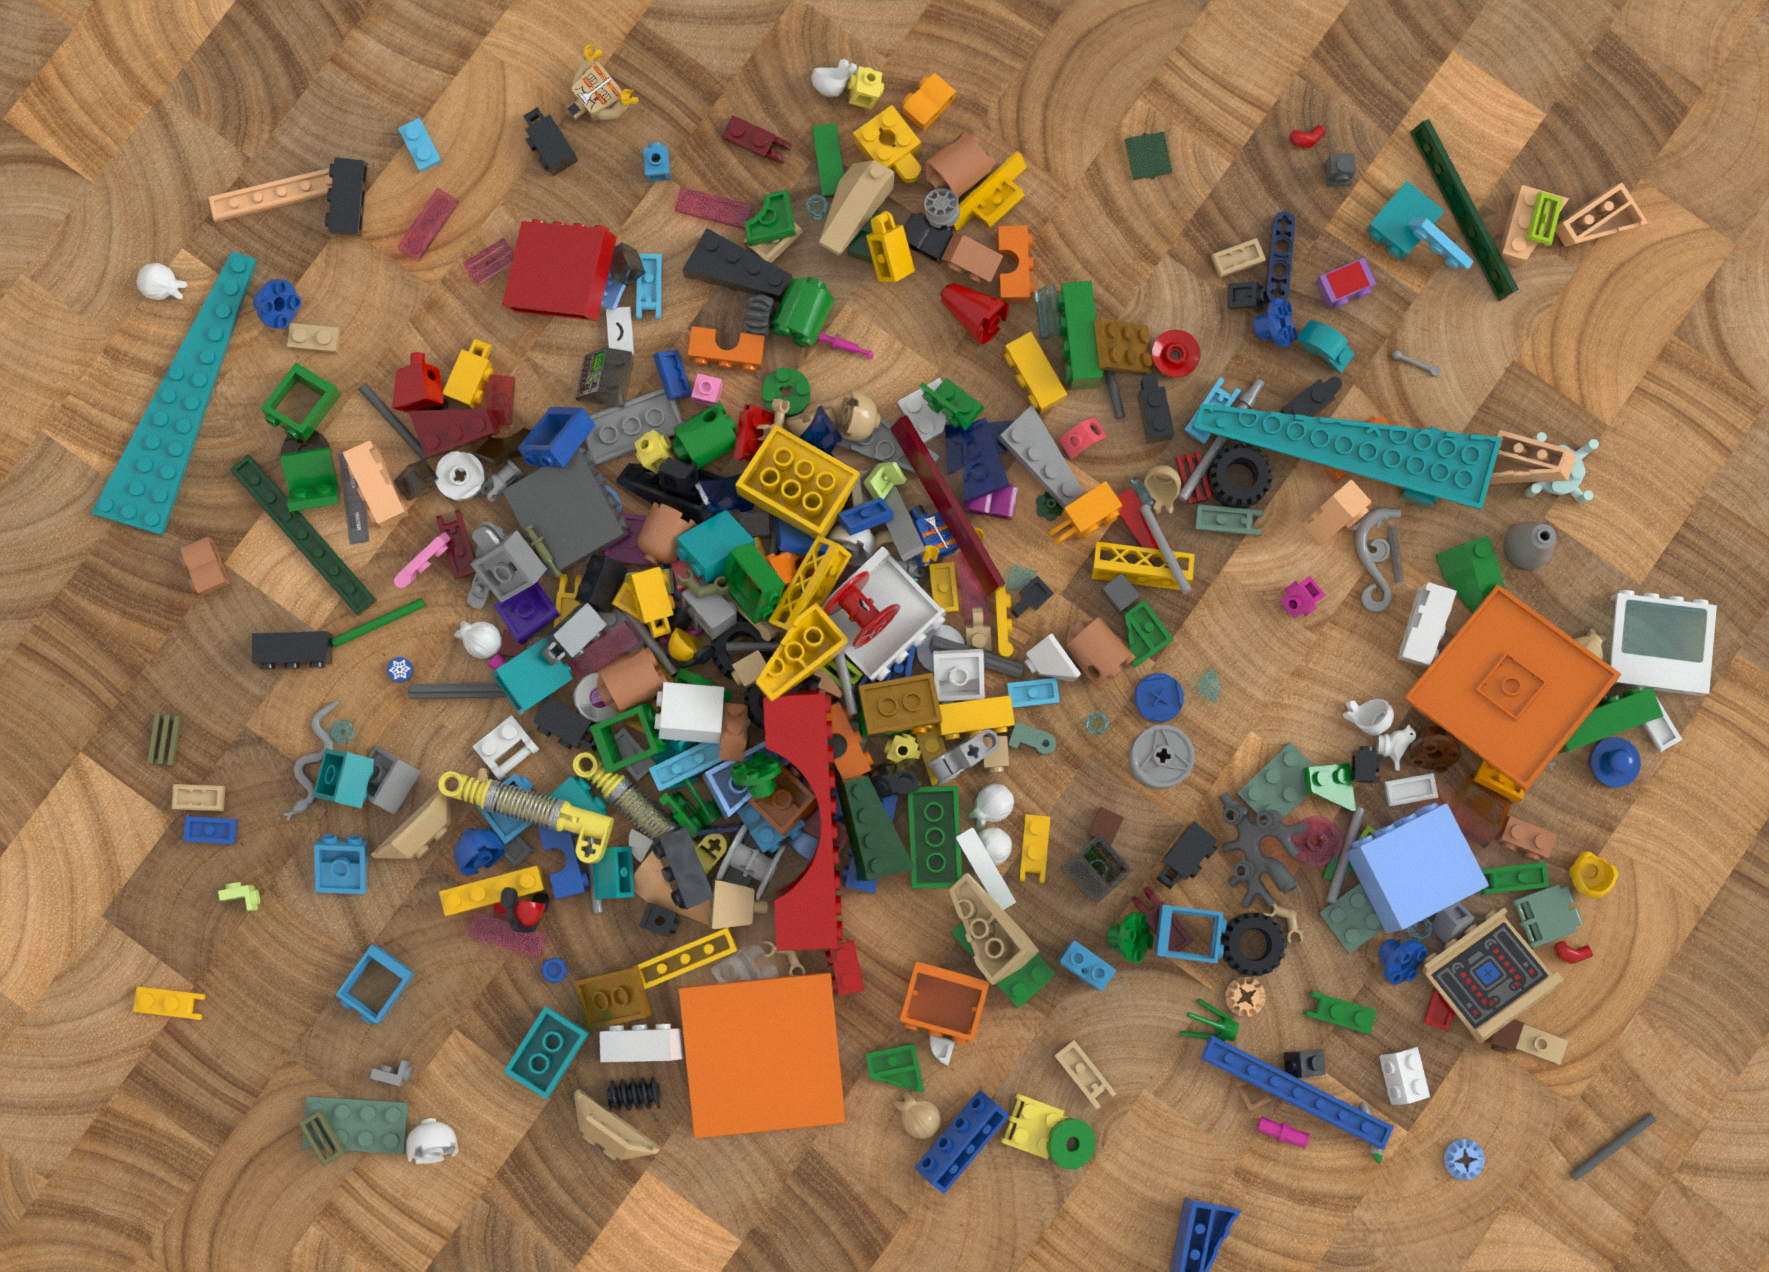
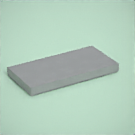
[585,388,683,467]

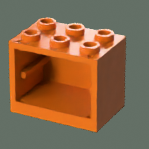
[899,961,990,1045]

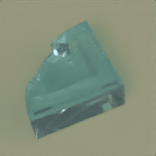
[1129,477,1154,509]
[1005,564,1037,590]
[1195,668,1221,703]

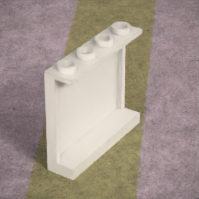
[822,546,946,683]

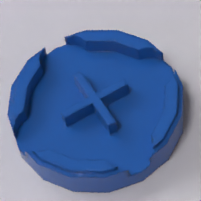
[1134,673,1184,723]

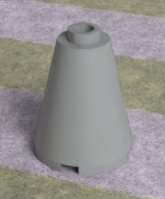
[1504,521,1556,570]

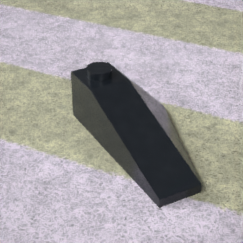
[616,463,726,525]

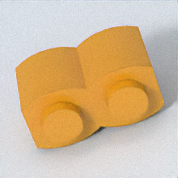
[902,73,956,132]

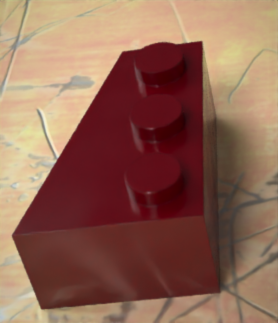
[409,409,501,458]

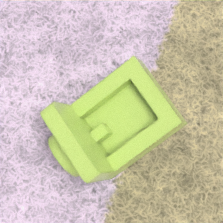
[863,462,907,499]
[218,882,260,911]

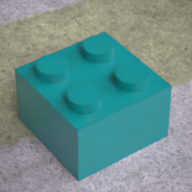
[312,748,374,808]

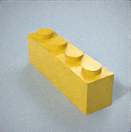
[439,866,547,917]
[633,927,738,989]

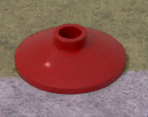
[1151,329,1201,378]

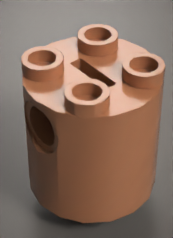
[924,132,996,198]
[1064,617,1136,691]
[597,647,667,713]

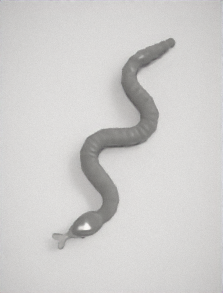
[283,700,339,821]

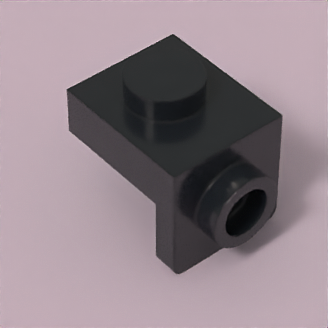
[1284,1049,1326,1078]

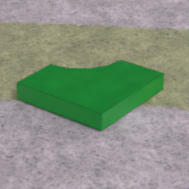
[744,189,796,247]

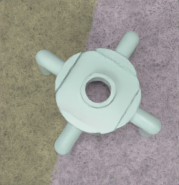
[1525,432,1599,505]

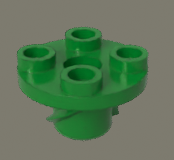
[730,752,782,799]
[1107,912,1154,963]

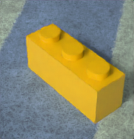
[1003,332,1068,414]
[936,696,1015,741]

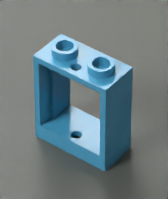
[1154,905,1227,963]
[1056,940,1117,991]
[336,944,417,1025]

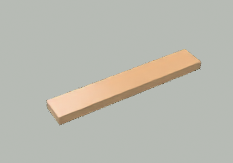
[208,168,333,222]

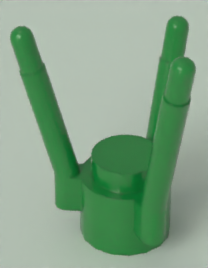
[676,769,722,826]
[1179,999,1239,1042]

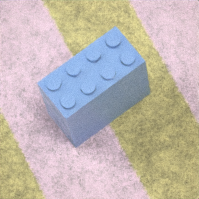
[1345,802,1489,933]

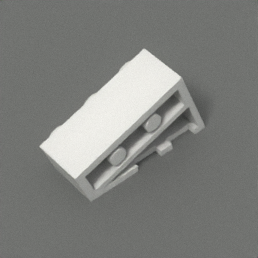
[1397,582,1457,668]
[600,1024,686,1062]

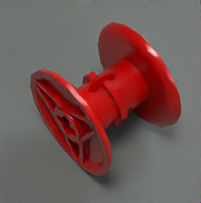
[823,571,901,649]

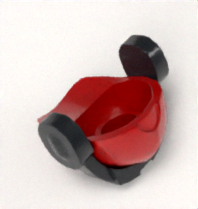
[494,887,549,933]

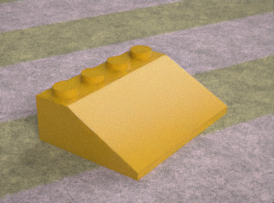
[735,424,860,539]

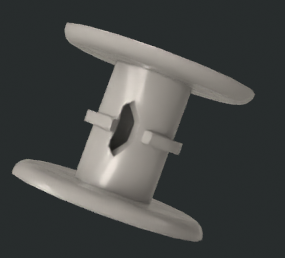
[1129,725,1195,789]
[716,824,787,901]

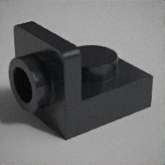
[1228,281,1267,310]

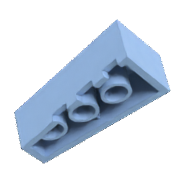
[702,741,790,820]

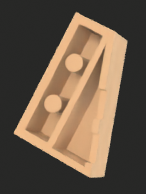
[1499,185,1569,268]
[1489,430,1576,484]
[343,440,409,528]
[1302,479,1371,546]

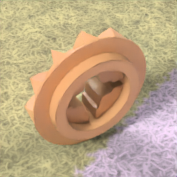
[1225,976,1266,1017]

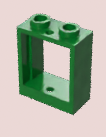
[261,362,340,442]
[721,542,785,624]
[590,704,668,774]

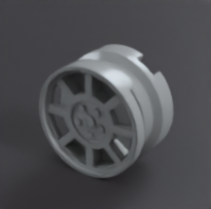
[924,188,960,228]

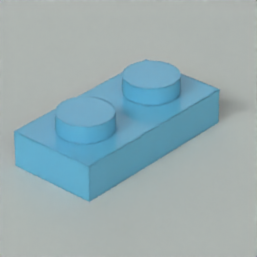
[398,118,442,173]
[1007,678,1060,708]

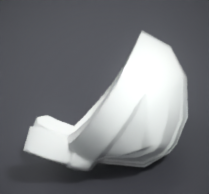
[811,59,857,97]
[136,263,187,300]
[454,620,502,659]
[1343,699,1394,736]
[968,783,1014,829]
[967,828,1012,866]

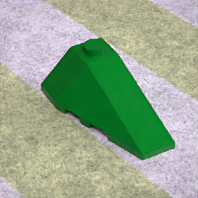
[1435,535,1505,613]

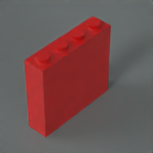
[502,219,617,322]

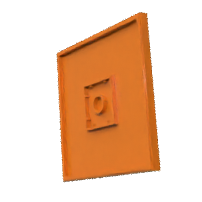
[1404,584,1621,792]
[679,972,846,1139]

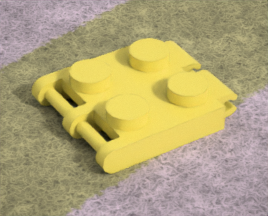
[1000,1093,1069,1159]

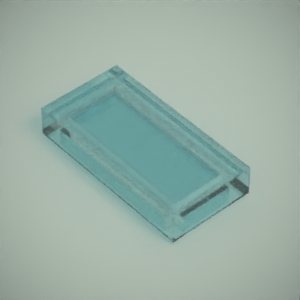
[1035,285,1059,339]

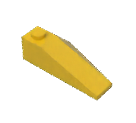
[755,603,849,702]

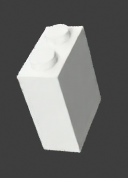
[654,682,724,743]

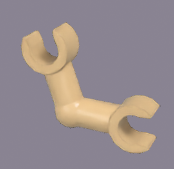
[756,399,790,441]
[1262,904,1303,944]
[761,941,806,976]

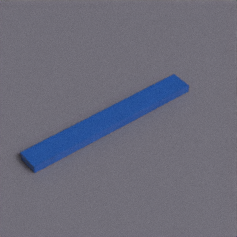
[1200,1035,1394,1150]

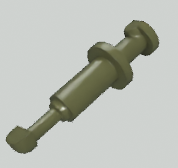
[522,525,562,578]

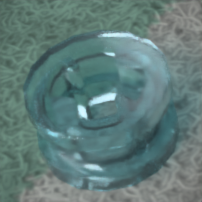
[806,195,828,219]
[1086,712,1109,735]
[1408,918,1433,940]

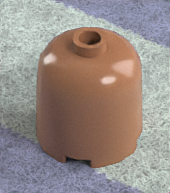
[637,502,697,566]

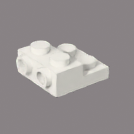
[933,649,985,704]

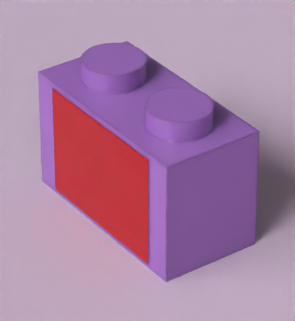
[1315,258,1376,309]

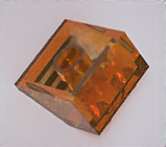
[1449,774,1512,849]

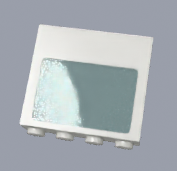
[1610,590,1717,696]

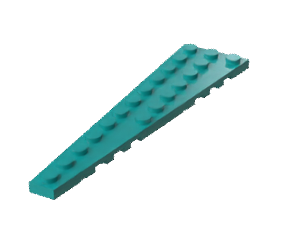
[91,252,257,536]
[1193,404,1502,510]

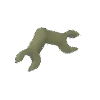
[677,568,729,598]

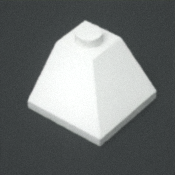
[1024,633,1081,682]

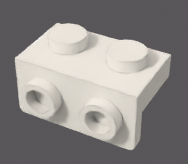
[1379,1047,1430,1105]

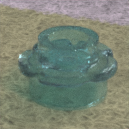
[330,720,355,744]

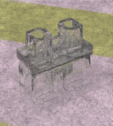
[710,943,779,983]

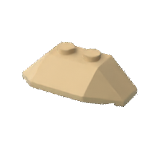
[371,786,452,859]
[574,1089,662,1160]

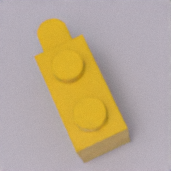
[866,211,915,282]
[443,338,493,409]
[627,567,675,638]

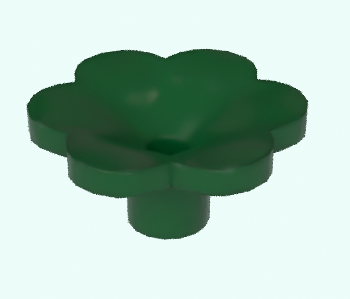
[1036,491,1064,521]

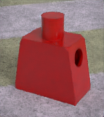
[392,352,444,413]

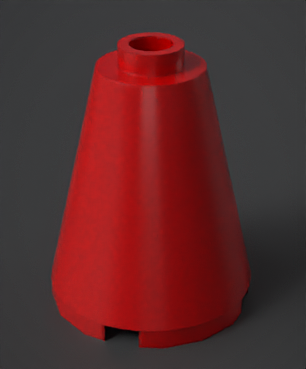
[940,283,1010,345]

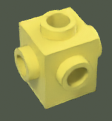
[847,66,884,109]
[634,430,675,474]
[884,733,921,764]

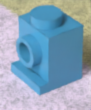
[643,143,671,182]

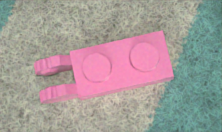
[394,532,451,589]

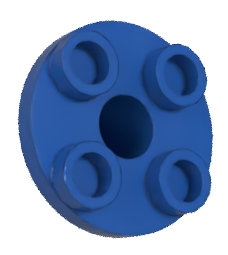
[253,279,302,329]
[1253,298,1297,348]
[1588,737,1641,787]
[1378,939,1428,985]

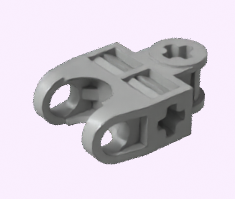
[926,729,999,786]

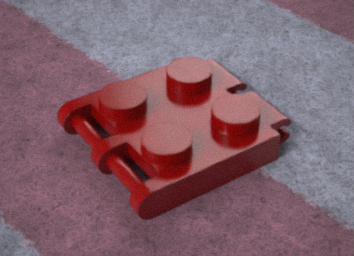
[734,404,775,463]

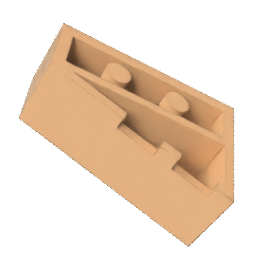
[1555,183,1648,247]

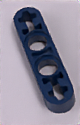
[1265,211,1295,303]

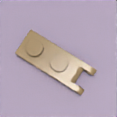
[1054,1040,1116,1109]

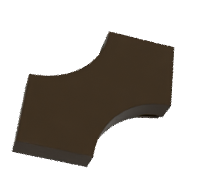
[475,428,531,466]

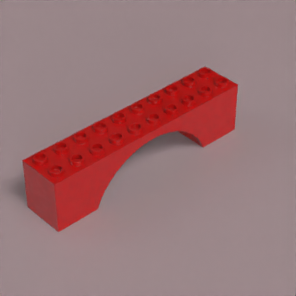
[763,689,843,951]

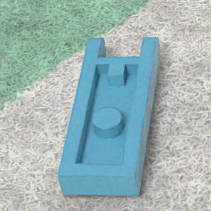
[636,254,662,319]
[1184,377,1241,445]

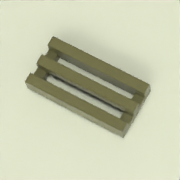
[147,713,182,766]
[298,1109,347,1167]

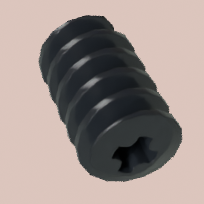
[608,1076,661,1112]

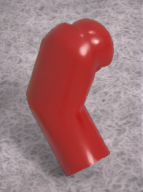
[1289,125,1326,148]
[1554,941,1593,964]

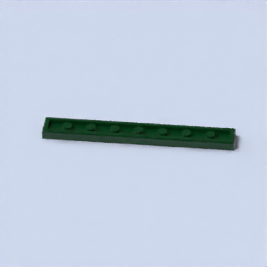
[1410,119,1519,301]
[230,454,377,616]

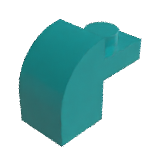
[1296,320,1355,373]

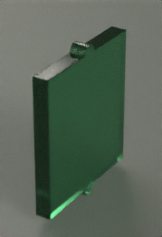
[1125,132,1172,180]

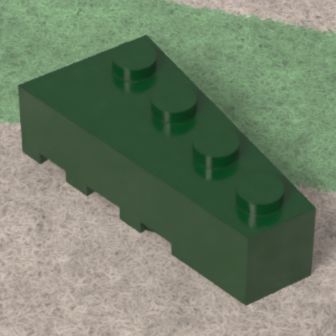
[835,776,914,881]

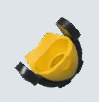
[665,614,714,669]

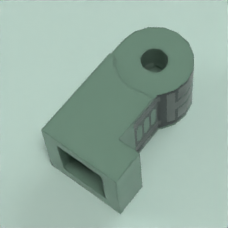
[1007,722,1056,756]

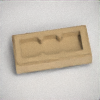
[1211,238,1266,279]
[172,784,225,811]
[1516,1024,1568,1065]

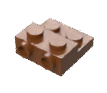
[748,764,818,836]

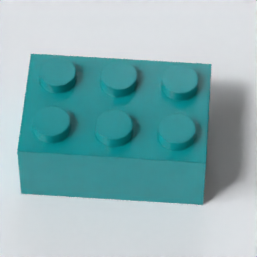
[503,1006,591,1099]

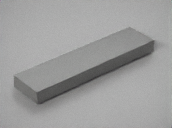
[883,486,926,561]

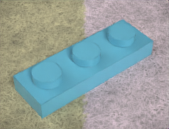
[1407,216,1473,269]
[649,742,726,792]

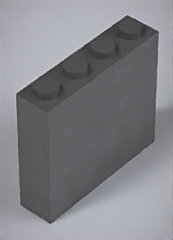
[502,447,630,578]

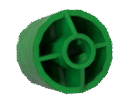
[771,277,835,348]
[672,401,737,470]

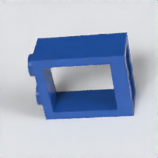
[517,407,596,468]

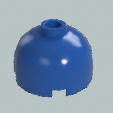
[453,828,505,876]

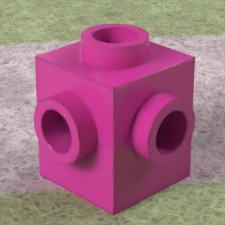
[1279,576,1325,619]

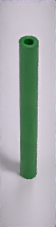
[331,598,426,648]

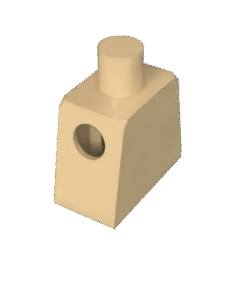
[708,879,768,929]

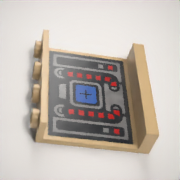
[1422,908,1564,1044]

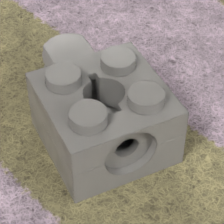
[470,522,547,603]

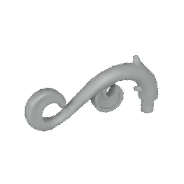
[1350,506,1401,612]

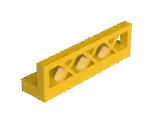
[768,536,852,632]
[1091,542,1195,590]

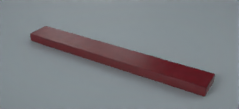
[890,415,1006,597]

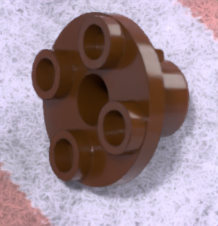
[1409,726,1461,773]

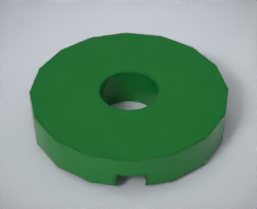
[1046,1118,1096,1170]

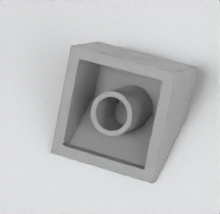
[366,744,421,815]

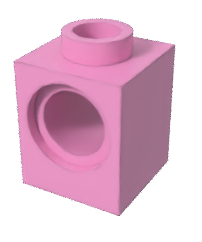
[691,373,723,407]

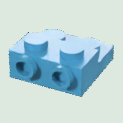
[475,774,534,844]
[736,803,806,854]
[314,834,369,894]

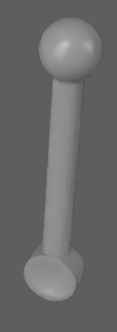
[1392,350,1440,377]

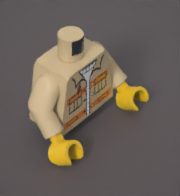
[566,44,639,121]

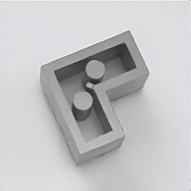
[682,580,737,640]

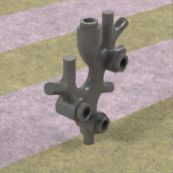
[1219,792,1307,909]

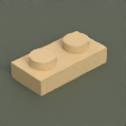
[287,323,341,353]

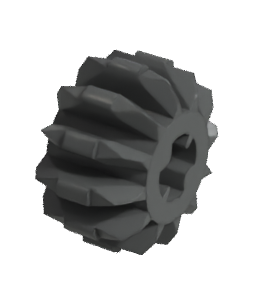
[744,294,776,337]

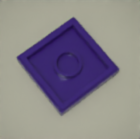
[493,581,560,644]

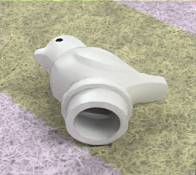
[1376,725,1416,771]

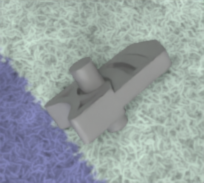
[467,573,491,609]

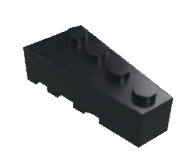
[682,228,792,303]

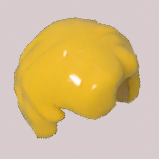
[1569,851,1619,899]

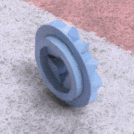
[1444,1139,1485,1181]

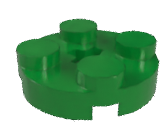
[762,367,811,418]

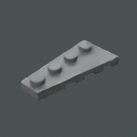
[998,405,1084,509]
[831,417,940,475]

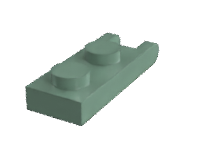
[1195,504,1263,536]

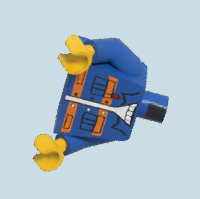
[909,505,984,567]

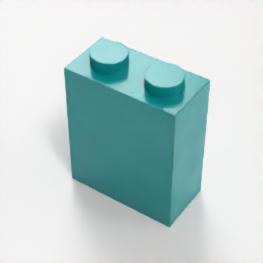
[1365,181,1445,261]
[676,509,755,584]
[492,638,573,716]

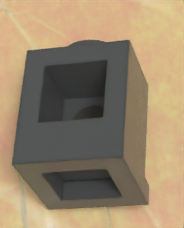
[1325,153,1356,187]

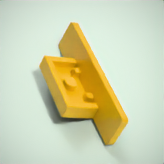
[952,151,1027,231]

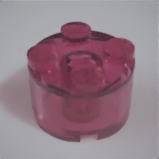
[1292,816,1342,867]

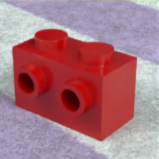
[825,940,864,996]

